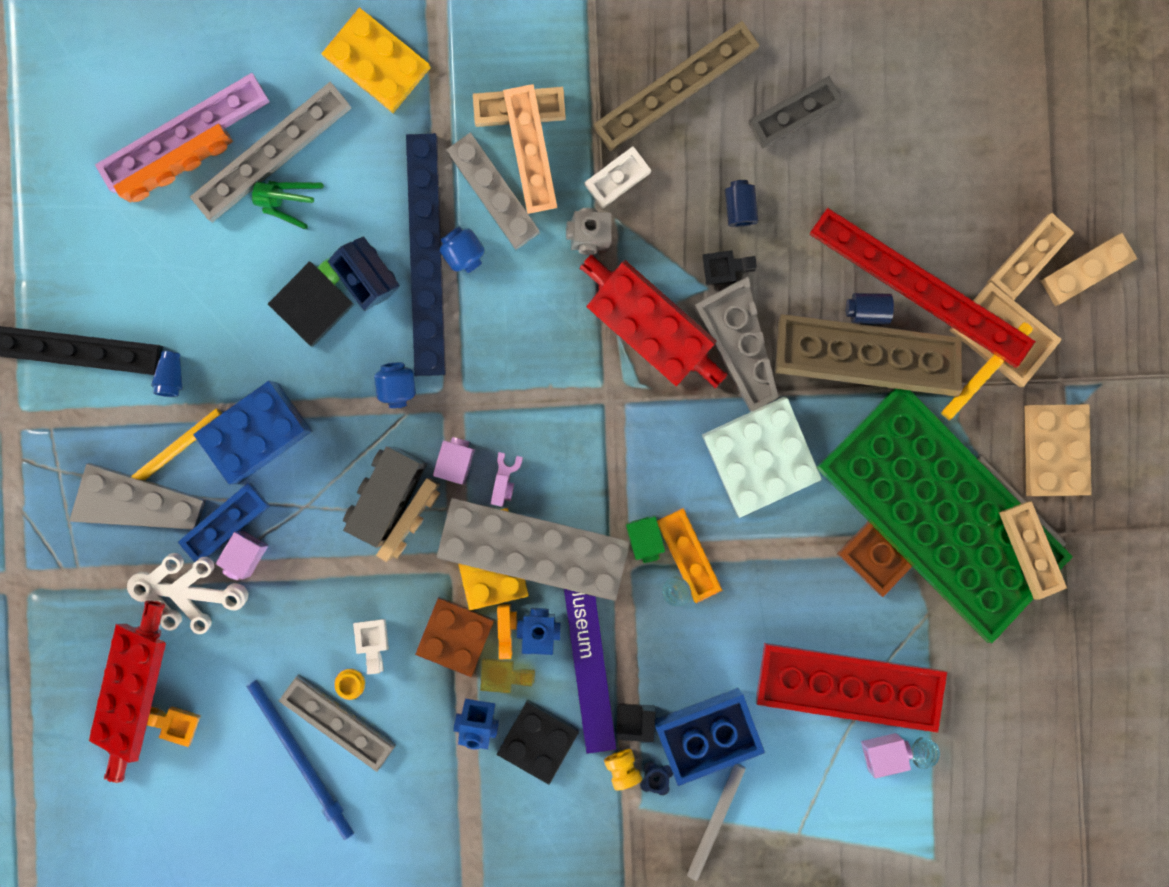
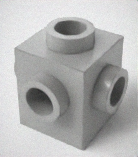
[566,208,611,255]

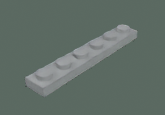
[190,82,351,223]

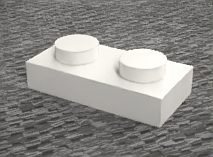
[585,146,651,209]

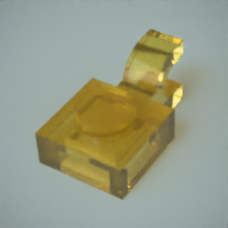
[480,658,535,693]

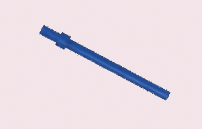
[246,679,354,840]

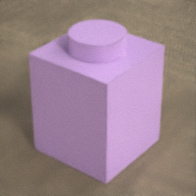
[433,437,475,484]
[216,530,269,580]
[861,733,913,779]

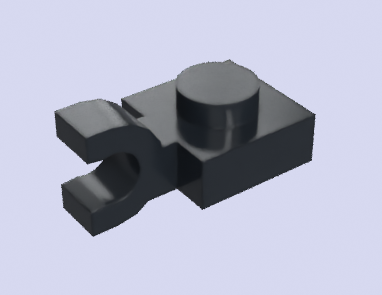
[702,250,757,286]

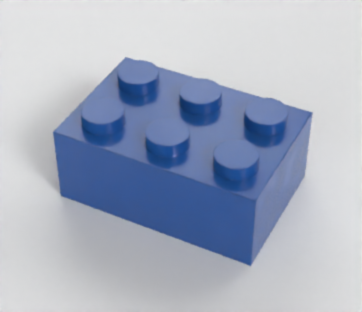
[193,380,313,485]
[655,688,765,786]

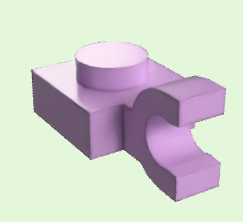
[491,452,523,507]

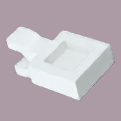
[353,619,389,675]

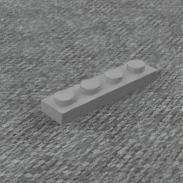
[446,132,540,250]

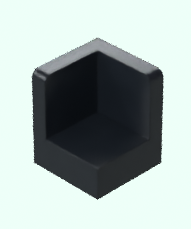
[616,703,656,742]

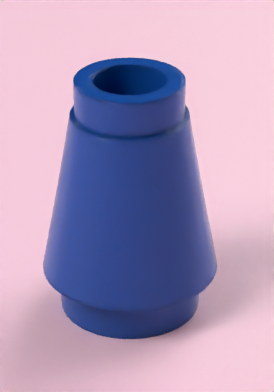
[151,351,183,397]

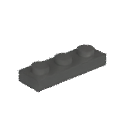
[748,76,844,149]

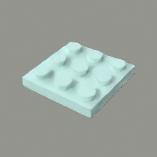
[702,397,822,518]

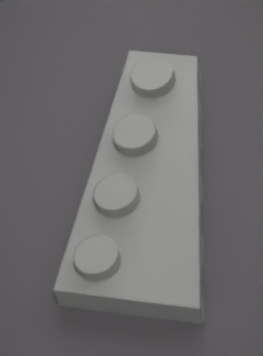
[694,277,779,412]
[69,463,206,529]

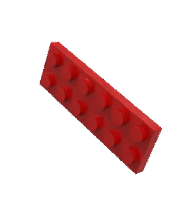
[755,643,947,733]

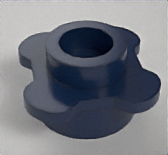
[640,761,673,795]

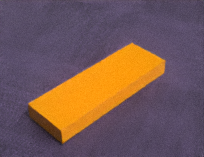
[657,508,723,603]

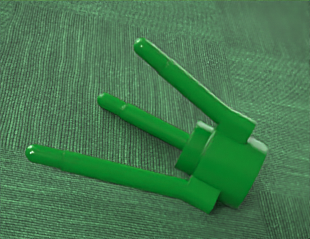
[252,180,324,229]

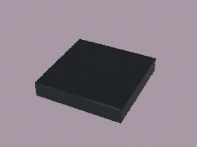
[268,261,355,347]

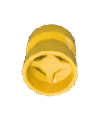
[604,749,642,791]

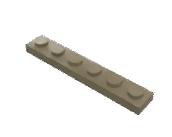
[593,21,759,152]

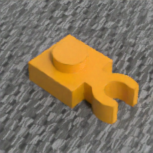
[497,604,518,659]

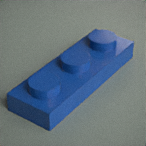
[178,483,270,565]

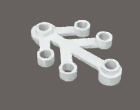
[127,553,248,634]

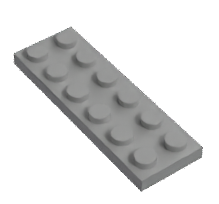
[436,498,630,601]

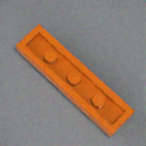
[113,123,233,203]

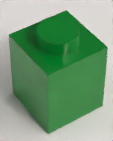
[625,515,665,563]

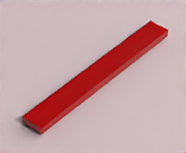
[809,207,1036,368]

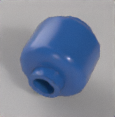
[439,226,485,273]
[374,362,416,408]

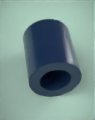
[725,180,759,227]
[845,293,894,324]

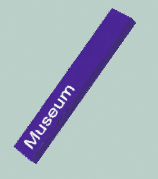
[564,589,617,754]

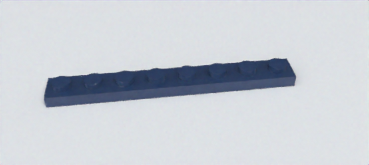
[406,133,446,376]

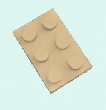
[949,282,1062,387]
[1024,404,1091,496]

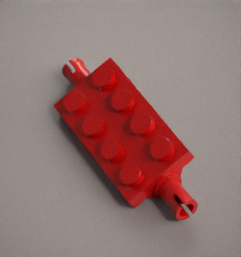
[579,254,728,389]
[89,600,166,783]

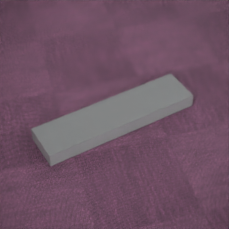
[279,675,396,772]

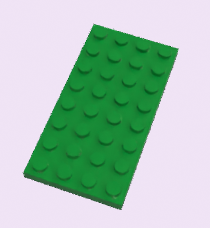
[816,388,1073,644]

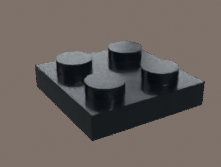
[496,700,579,785]

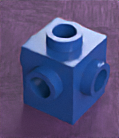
[517,608,561,655]
[454,698,499,750]

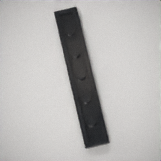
[0,326,163,375]

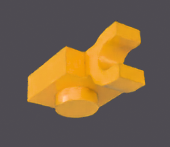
[147,706,201,747]

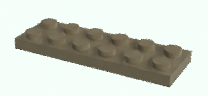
[775,314,962,397]

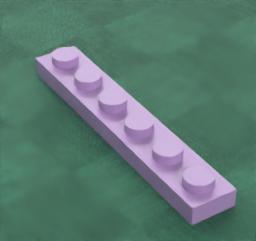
[95,73,270,193]

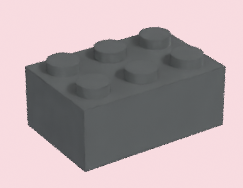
[343,446,428,548]

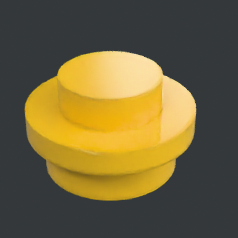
[334,669,366,700]

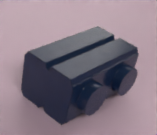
[328,236,400,311]

